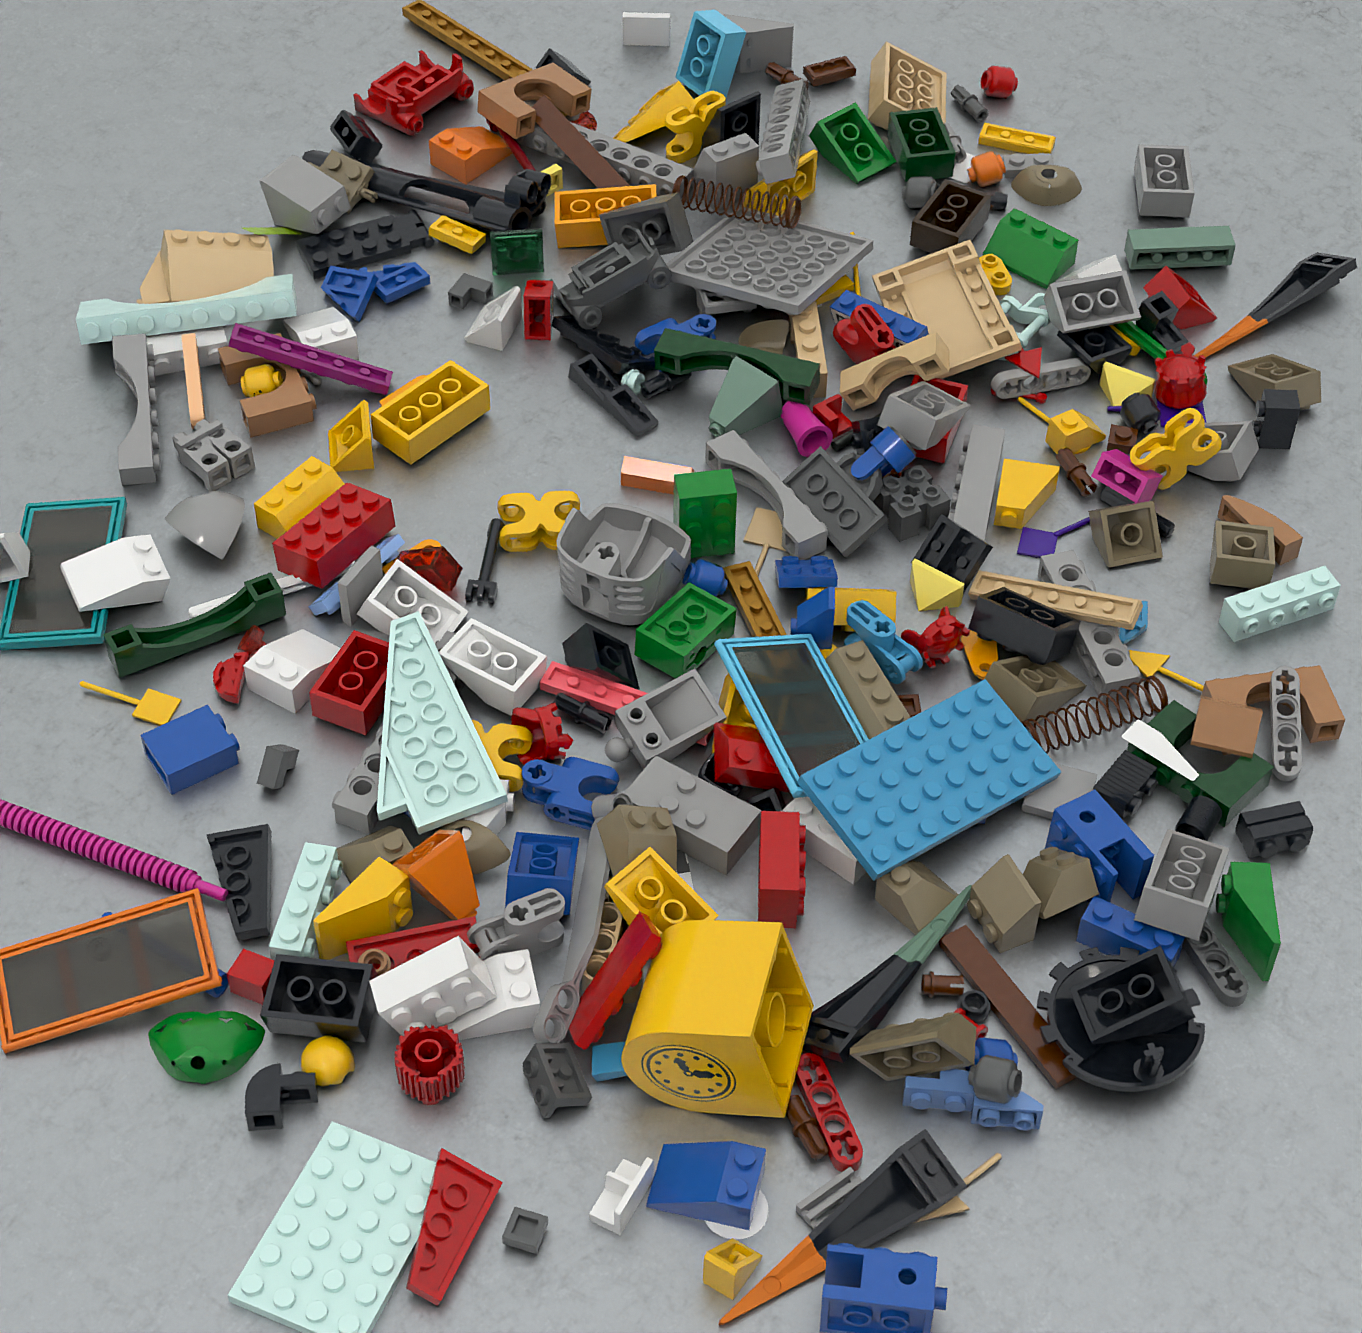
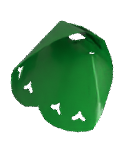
[148,1011,265,1084]

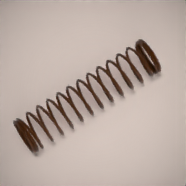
[672,175,801,229]
[1021,676,1168,754]

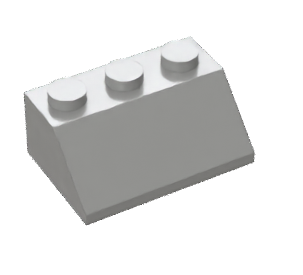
[1043,270,1141,334]

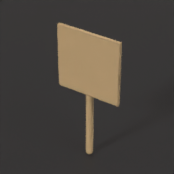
[743,507,786,576]

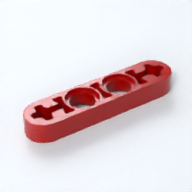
[795,1053,863,1172]

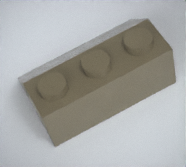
[850,1012,976,1081]

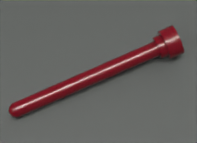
[486,119,535,170]

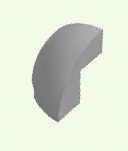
[165,491,245,560]

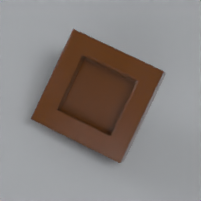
[1106,424,1138,454]

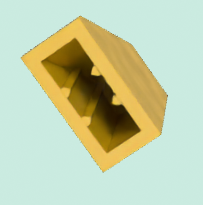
[993,458,1060,529]

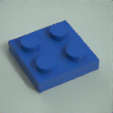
[775,556,838,588]

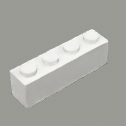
[123,326,228,382]

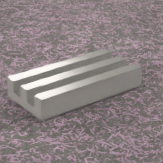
[796,1167,863,1230]

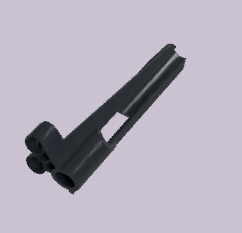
[302,150,551,239]

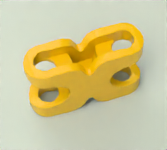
[666,91,726,164]
[1130,408,1222,490]
[497,491,580,552]
[472,720,533,792]

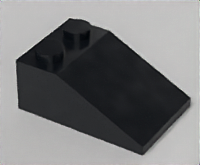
[702,91,761,149]
[1069,946,1196,1045]

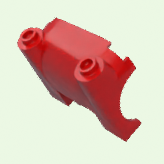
[353,50,474,136]

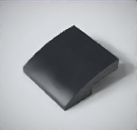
[911,514,993,594]

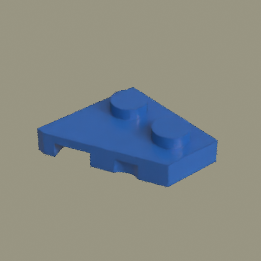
[359,262,431,304]
[321,266,378,322]

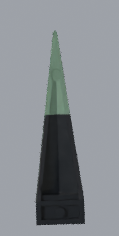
[802,885,971,1063]

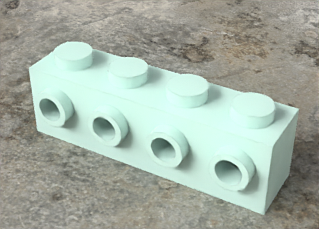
[1219,566,1341,642]
[269,842,343,960]

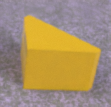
[703,1238,763,1300]

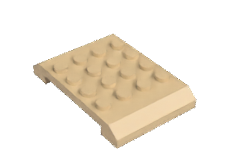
[872,240,1022,379]

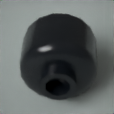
[1120,392,1161,434]

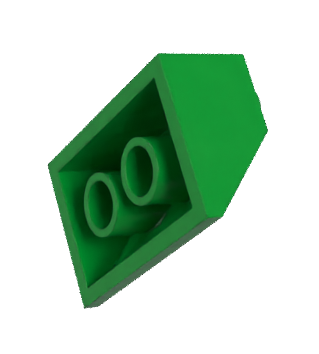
[983,208,1079,289]

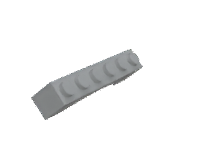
[112,334,161,486]
[705,430,828,560]

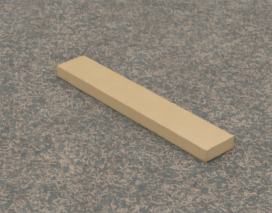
[968,570,1143,630]

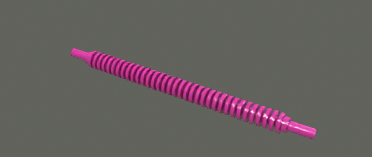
[0,799,229,902]

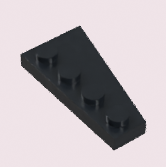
[551,315,656,375]
[206,824,272,940]

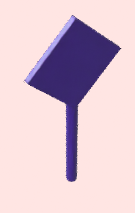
[1017,517,1090,558]

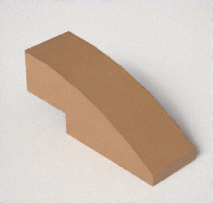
[1217,495,1303,565]

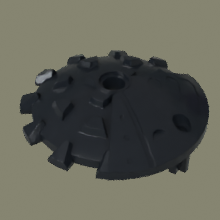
[1036,947,1205,1092]

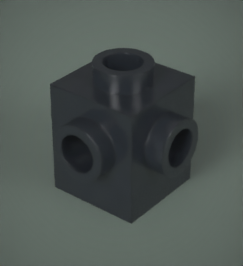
[851,416,884,455]

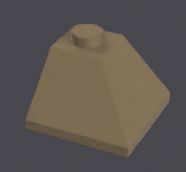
[1088,501,1163,567]
[337,826,413,884]
[875,861,959,935]

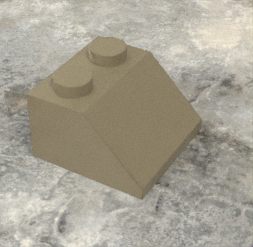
[1210,520,1275,589]
[1023,847,1099,919]
[967,854,1041,953]

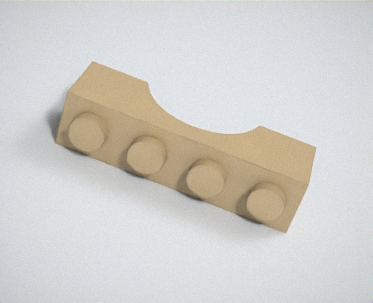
[789,301,828,398]
[840,332,949,411]

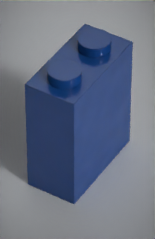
[140,704,240,795]

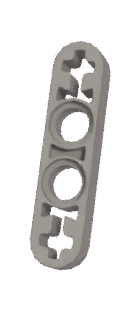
[991,358,1091,399]
[1269,666,1302,782]

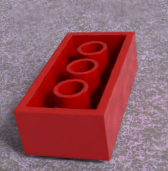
[272,482,396,589]

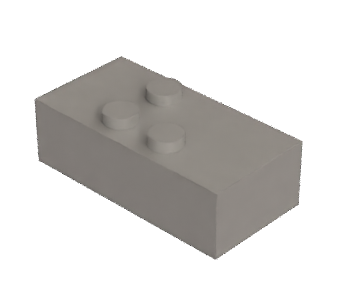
[624,756,762,875]
[1134,829,1230,941]

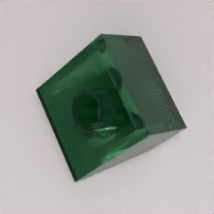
[489,228,544,276]

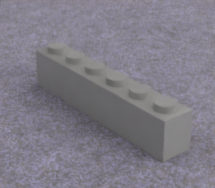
[948,424,1005,541]

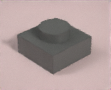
[502,1207,548,1254]

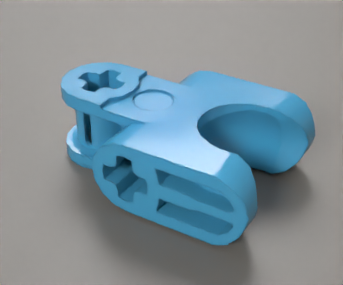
[844,600,923,684]

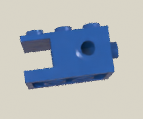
[1045,790,1154,903]
[820,1243,947,1333]

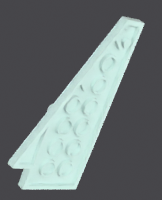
[377,611,508,835]

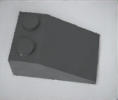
[599,192,694,255]

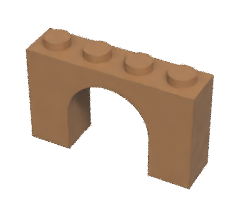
[477,63,592,139]
[218,333,316,438]
[1201,665,1345,756]

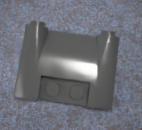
[548,229,672,329]

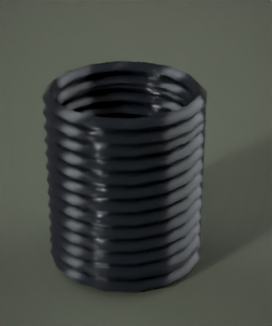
[1175,796,1222,841]

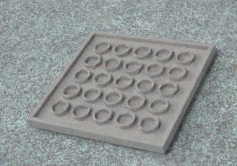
[666,206,874,315]

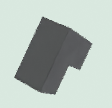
[448,273,493,309]
[257,744,299,789]

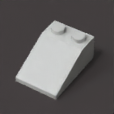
[283,307,359,373]
[60,534,170,612]
[357,559,469,643]
[439,618,547,716]
[243,629,341,714]
[441,949,540,1040]

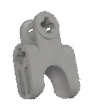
[467,888,565,961]

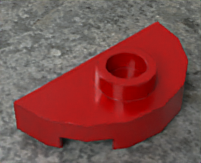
[213,652,250,704]

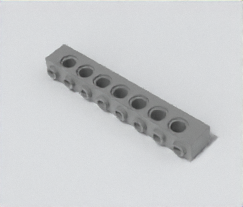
[756,79,810,184]
[515,122,694,200]
[332,631,466,834]

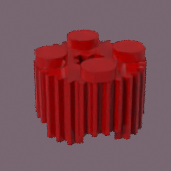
[394,1025,465,1105]

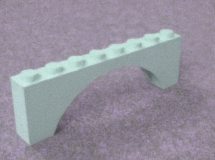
[76,274,297,345]

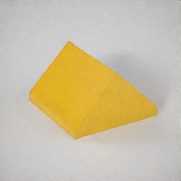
[328,400,374,472]

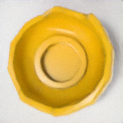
[301,1035,355,1087]

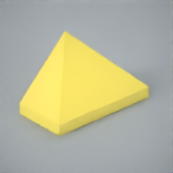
[1099,361,1156,406]
[910,559,964,611]

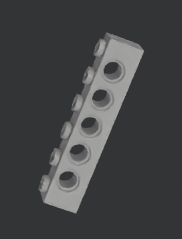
[1038,550,1141,703]

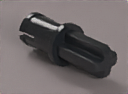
[640,371,692,399]
[553,693,613,734]

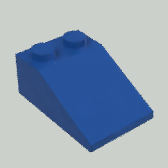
[505,832,579,915]
[646,1141,766,1230]

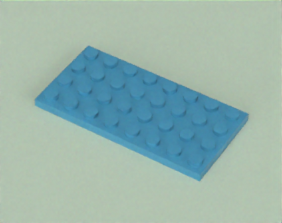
[797,679,1061,881]

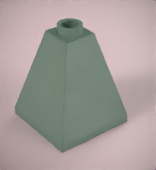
[708,356,783,437]

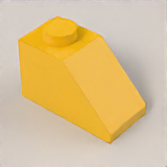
[1045,409,1106,454]

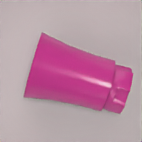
[781,401,833,457]

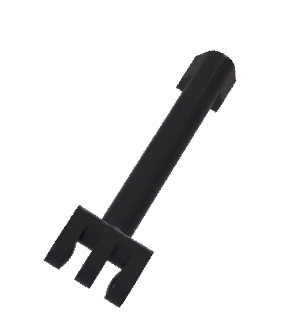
[465,518,505,603]

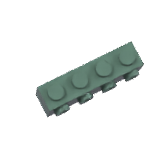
[1124,225,1236,269]

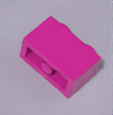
[1091,449,1163,503]

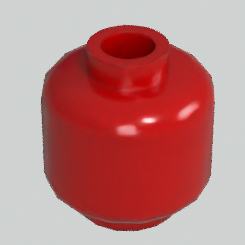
[980,65,1018,99]

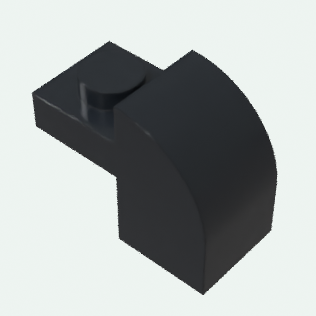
[1136,291,1189,353]
[245,1063,318,1131]

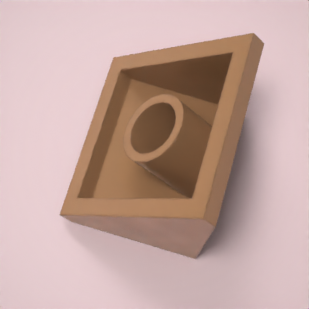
[1190,695,1263,758]

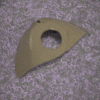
[1011,165,1082,206]
[738,319,789,354]
[434,819,511,875]

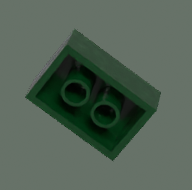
[887,107,956,182]

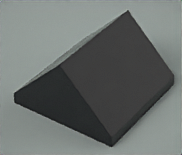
[1057,325,1133,376]

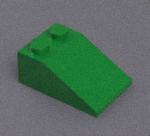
[809,102,897,184]
[1216,862,1281,981]

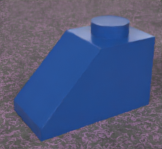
[790,587,835,650]

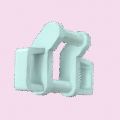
[998,293,1050,361]

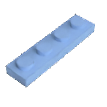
[308,534,405,616]

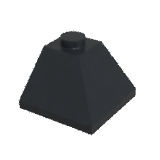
[562,623,640,690]

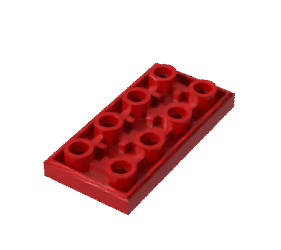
[569,911,662,1050]

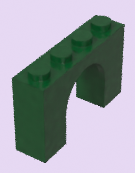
[1127,700,1274,827]

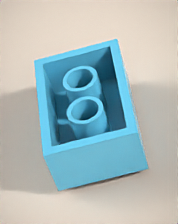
[675,9,746,98]

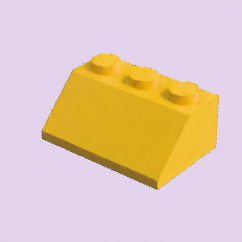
[744,149,818,216]
[254,456,345,539]
[806,587,897,631]

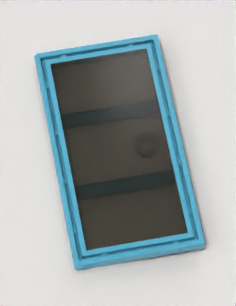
[714,634,869,798]

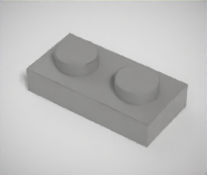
[1002,153,1055,178]

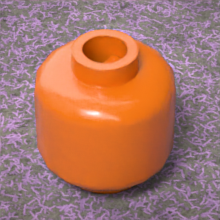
[967,151,1006,188]

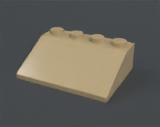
[868,41,947,130]
[160,229,274,302]

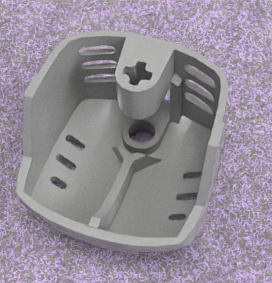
[556,503,691,625]

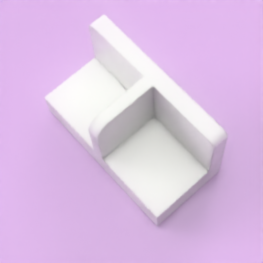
[589,1157,654,1235]

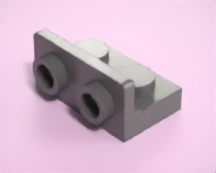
[522,1043,592,1118]

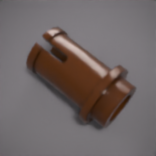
[921,971,964,998]

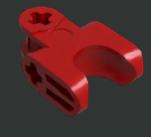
[833,304,896,364]

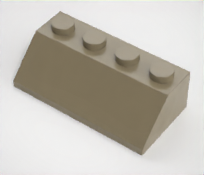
[808,640,911,750]

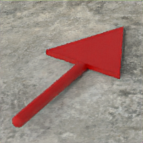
[1004,347,1042,379]

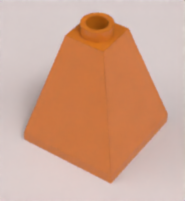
[392,830,480,920]

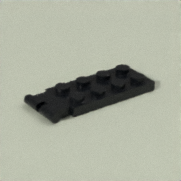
[296,209,435,279]

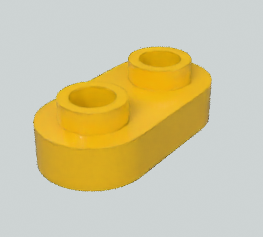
[979,254,1012,296]

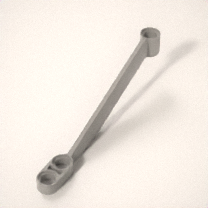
[533,793,633,1043]

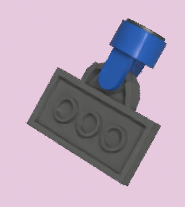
[782,426,916,558]

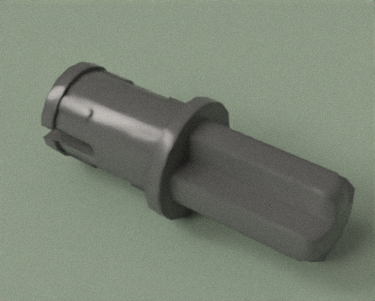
[951,85,989,122]

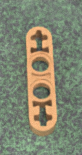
[181,333,205,430]

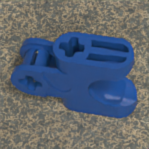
[634,314,716,372]
[522,757,620,831]

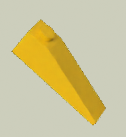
[613,81,694,143]

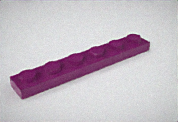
[228,323,393,395]

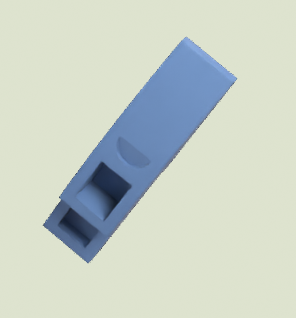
[902,1069,1043,1130]

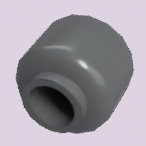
[902,177,940,209]
[968,1055,1023,1104]

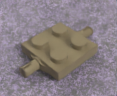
[308,150,378,214]

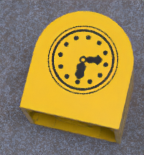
[621,920,814,1118]

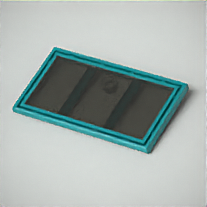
[0,497,128,650]

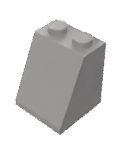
[693,133,759,210]
[259,155,351,234]

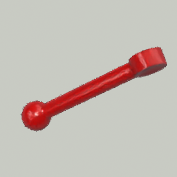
[991,388,1047,404]

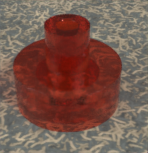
[237,625,267,655]

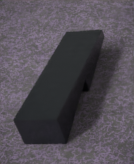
[568,353,659,437]

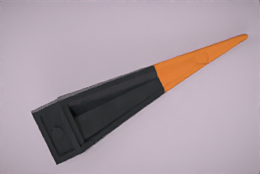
[1194,252,1357,358]
[718,1129,968,1325]

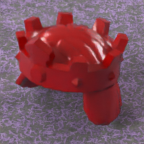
[1154,342,1207,409]
[901,606,970,668]
[511,703,574,766]

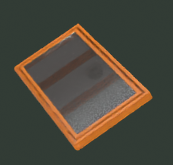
[0,888,222,1054]

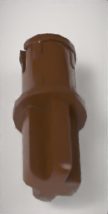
[765,62,809,90]
[1056,448,1097,497]
[786,1095,829,1160]

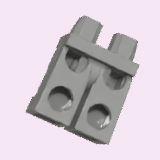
[173,419,255,491]

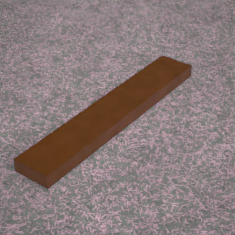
[532,95,630,188]
[939,925,1077,1089]

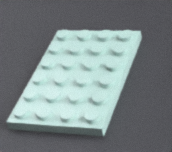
[228,1121,436,1333]

